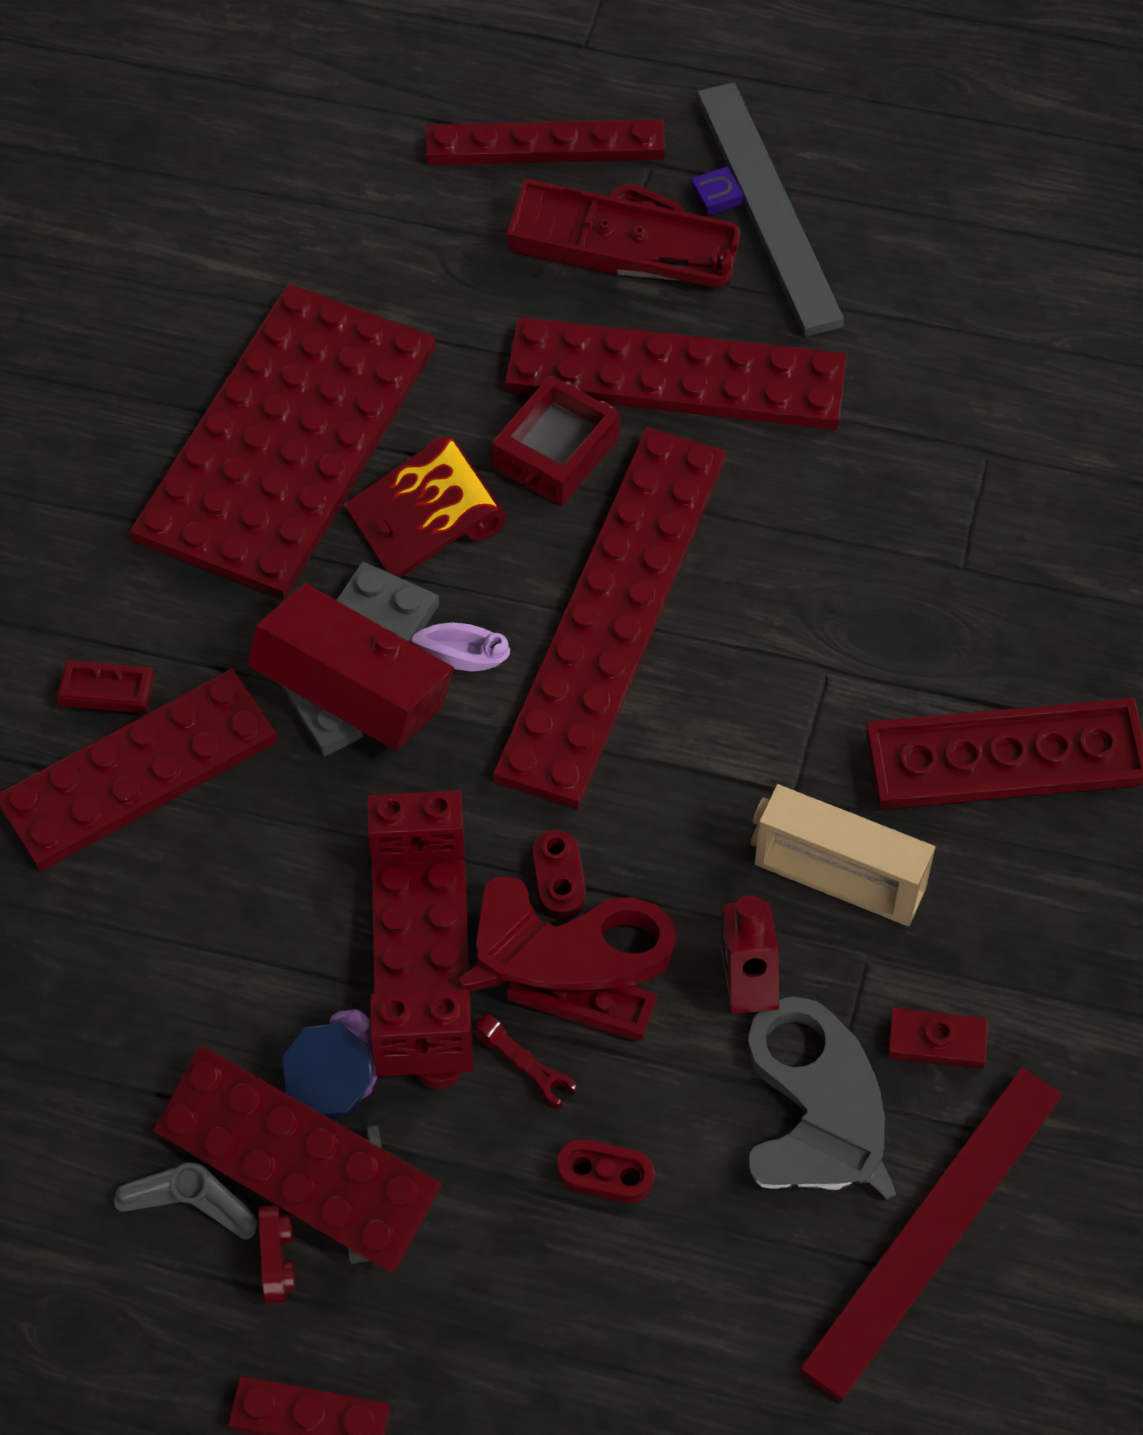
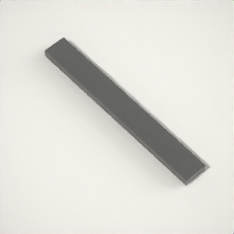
[697,82,844,337]

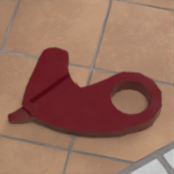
[459,876,677,991]

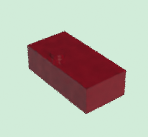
[247,583,454,751]

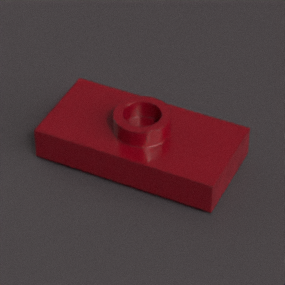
[57,660,155,714]
[888,1008,988,1069]

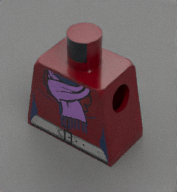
[721,896,779,1014]

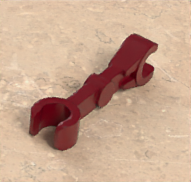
[475,1014,576,1110]

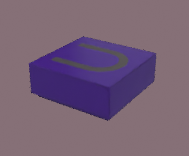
[691,167,744,216]

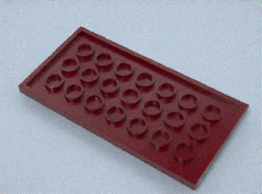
[130,283,436,600]

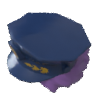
[281,1009,378,1118]

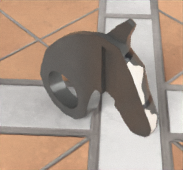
[747,996,896,1200]

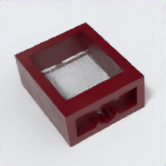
[492,374,620,507]

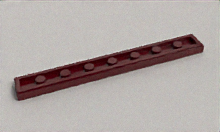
[800,1068,1063,1404]

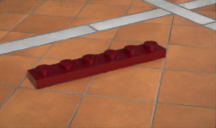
[426,119,665,165]

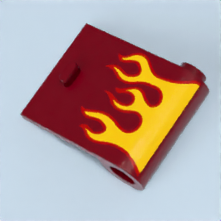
[344,437,507,578]

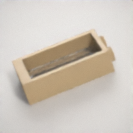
[751,784,935,927]

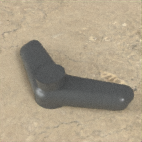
[114,1163,257,1239]

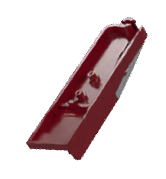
[506,179,740,287]

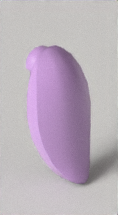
[412,622,510,672]

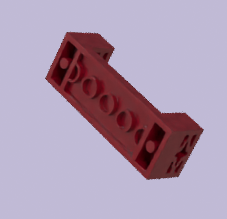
[368,790,473,1076]

